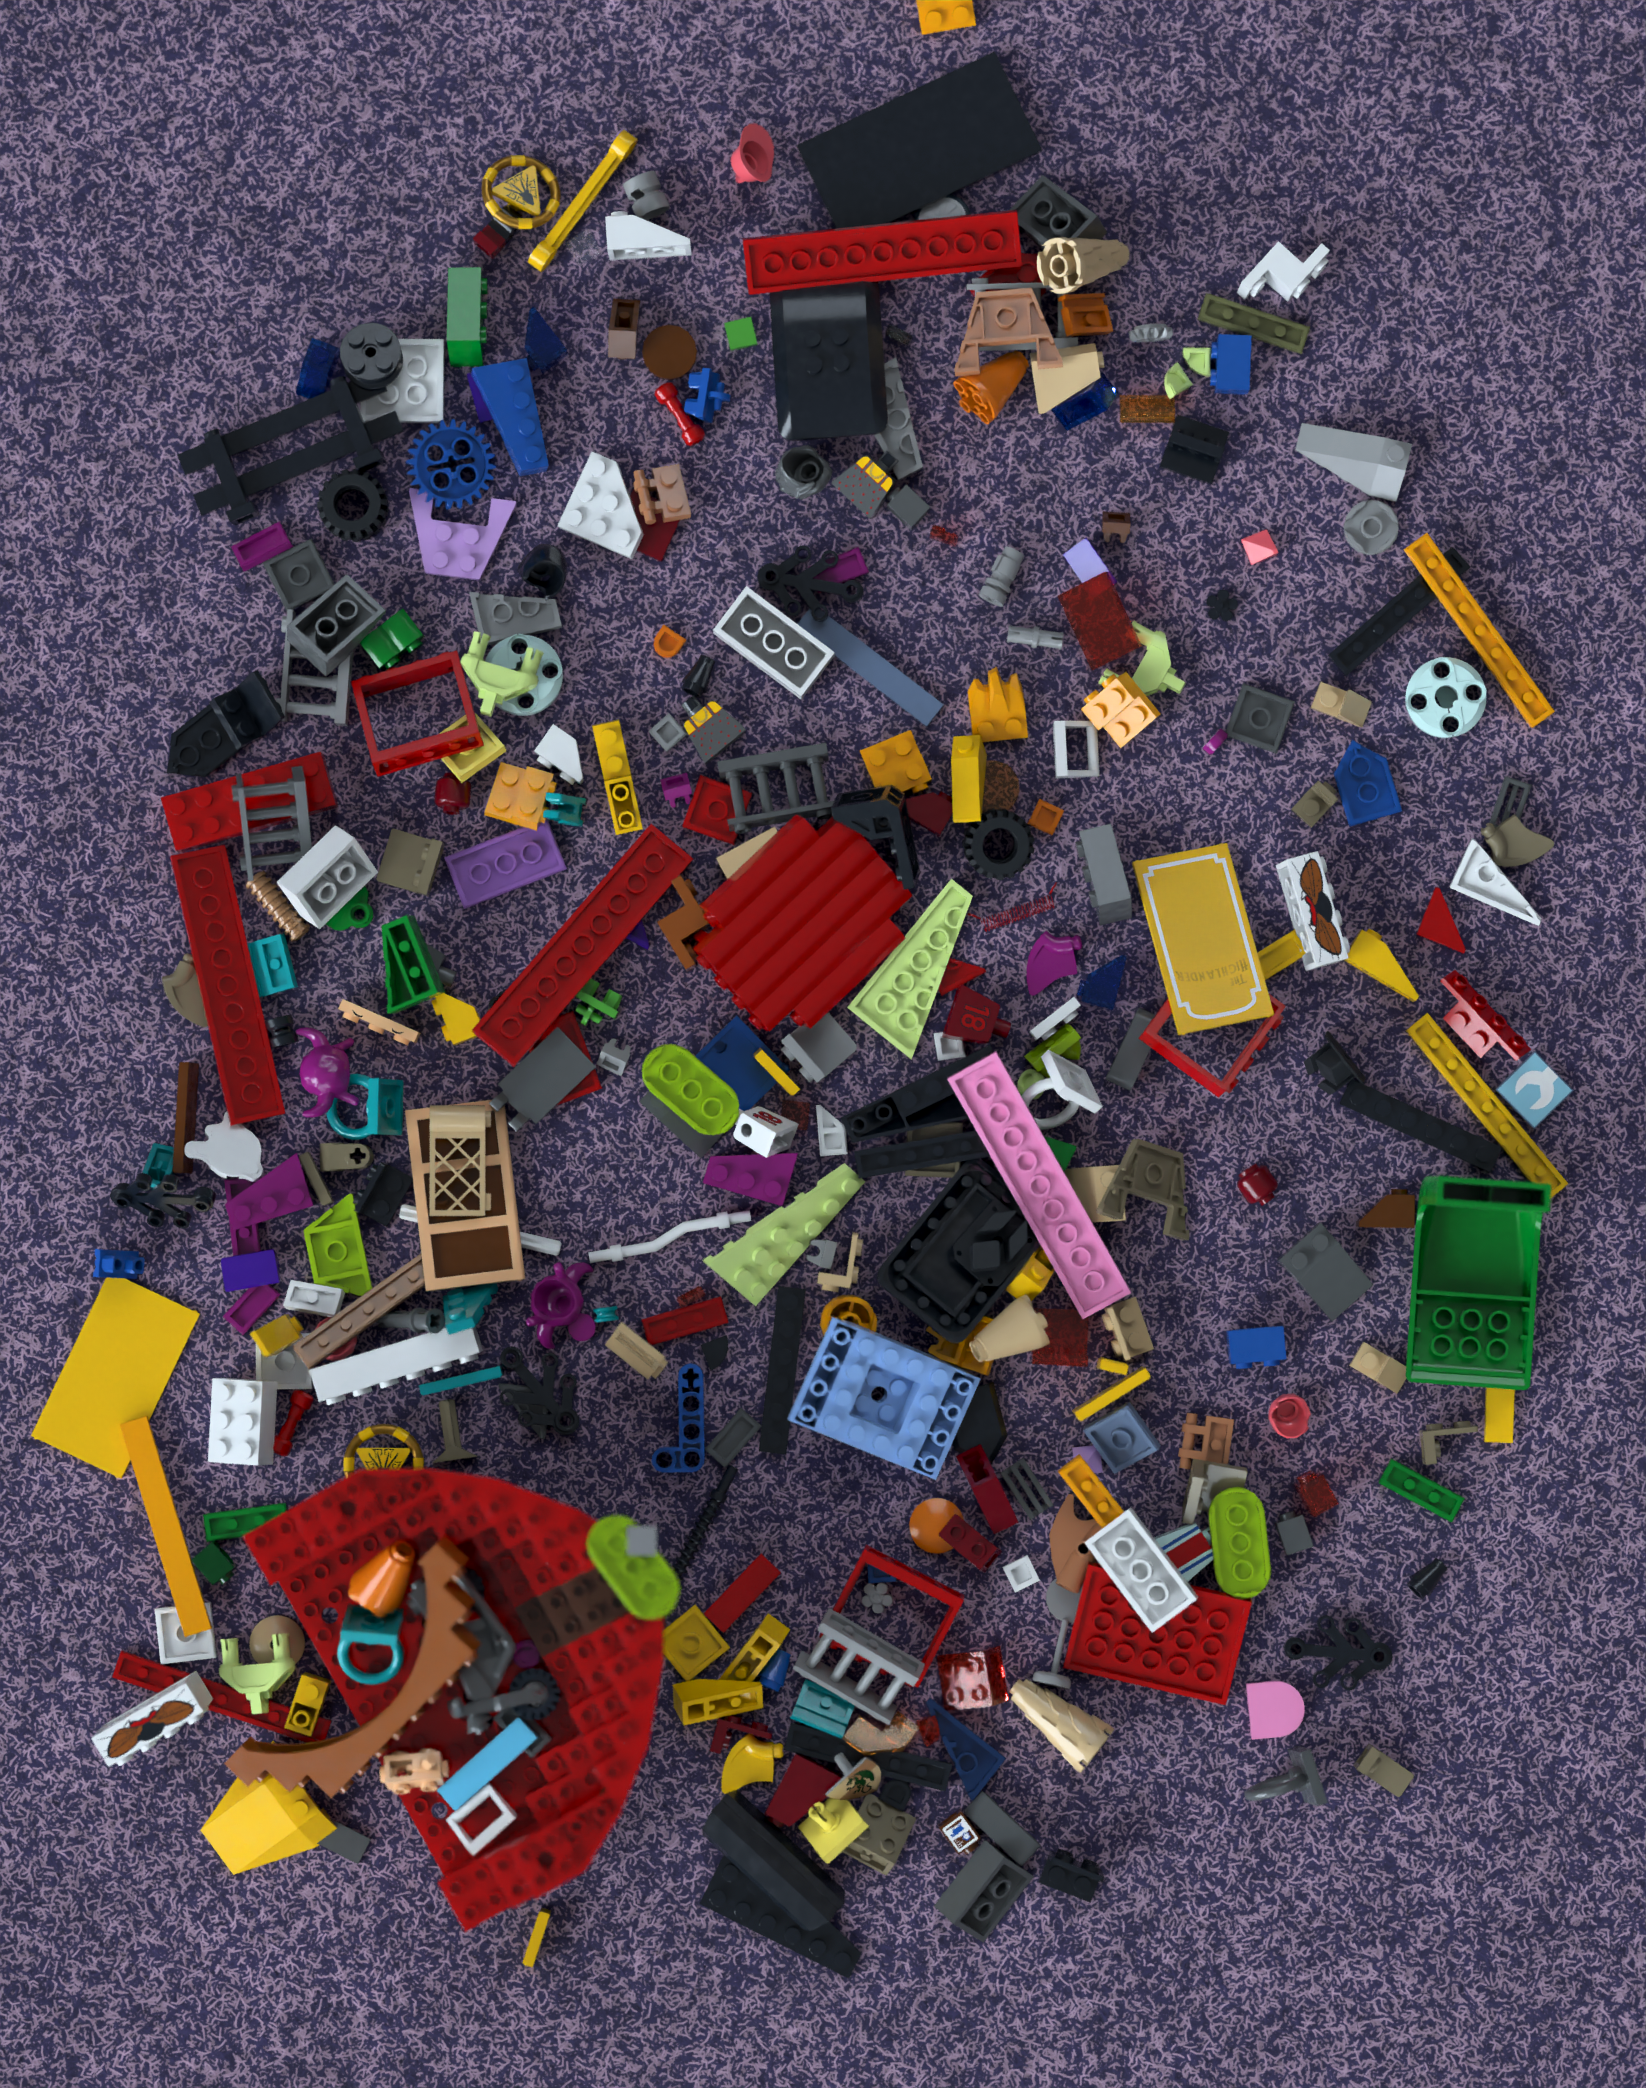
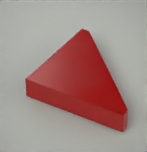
[1416,887,1466,954]
[938,958,986,996]

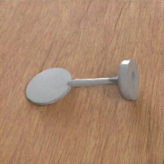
[1032,1578,1083,1689]

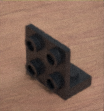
[209,670,285,749]
[353,1162,413,1227]
[1038,1848,1105,1903]

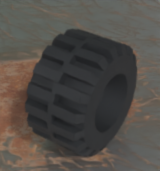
[317,469,389,542]
[962,808,1035,880]

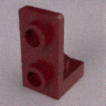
[939,1514,1002,1573]
[710,1715,773,1754]

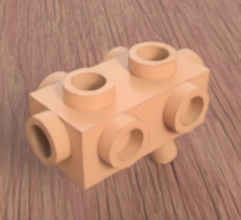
[380,1749,449,1794]

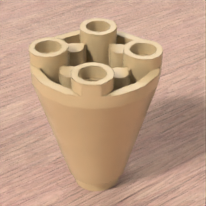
[970,1295,1050,1362]

